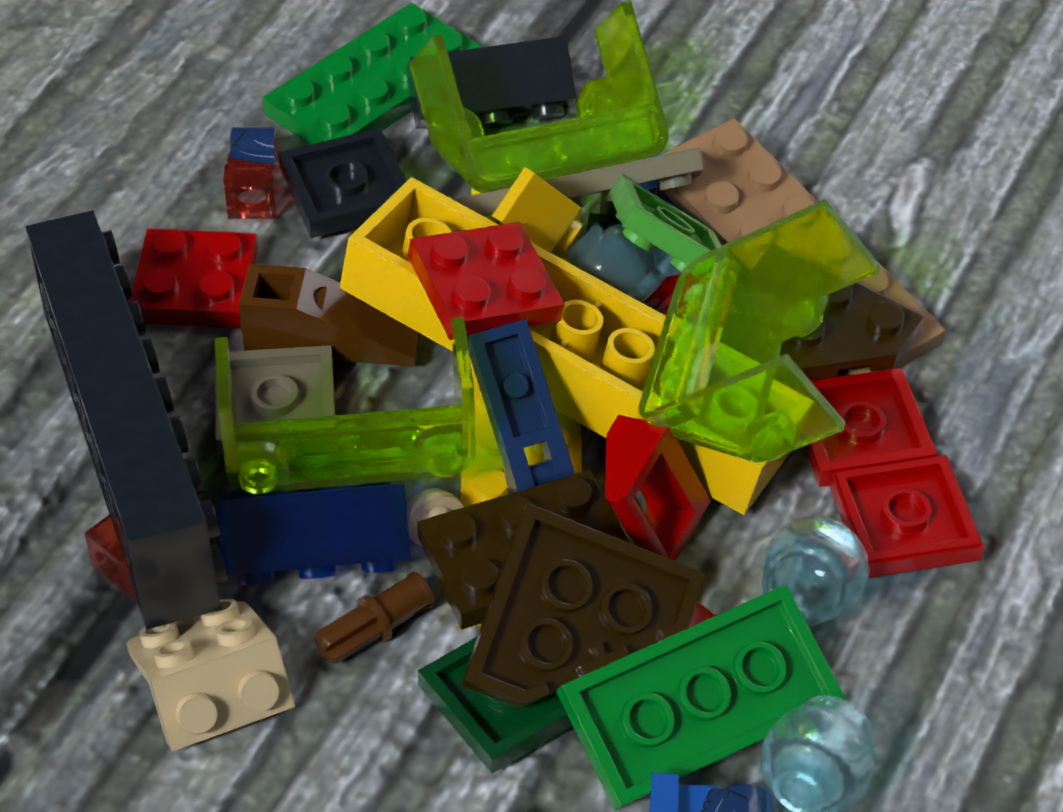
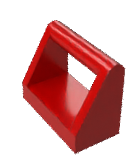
[605,415,710,561]

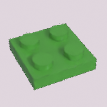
[609,174,732,284]

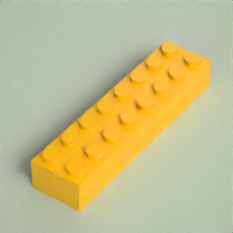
[339,177,815,515]

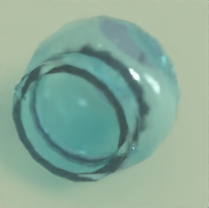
[563,223,666,303]
[761,516,870,626]
[760,695,876,812]

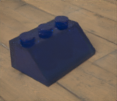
[215,474,411,585]

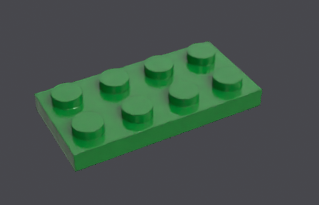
[262,2,482,145]
[556,584,846,811]

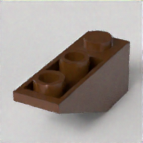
[239,264,421,367]

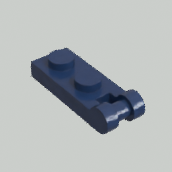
[464,319,574,493]

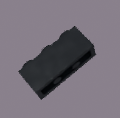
[406,36,576,135]

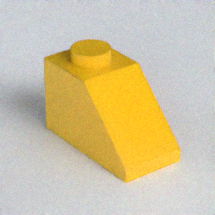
[492,167,583,253]

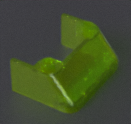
[409,0,669,193]
[638,199,880,463]
[215,317,476,494]

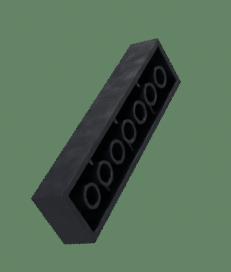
[25,210,227,630]

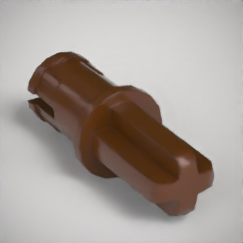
[314,572,435,664]

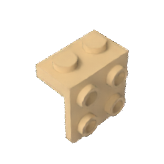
[126,599,295,752]

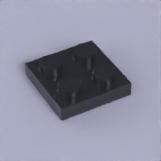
[278,128,407,238]

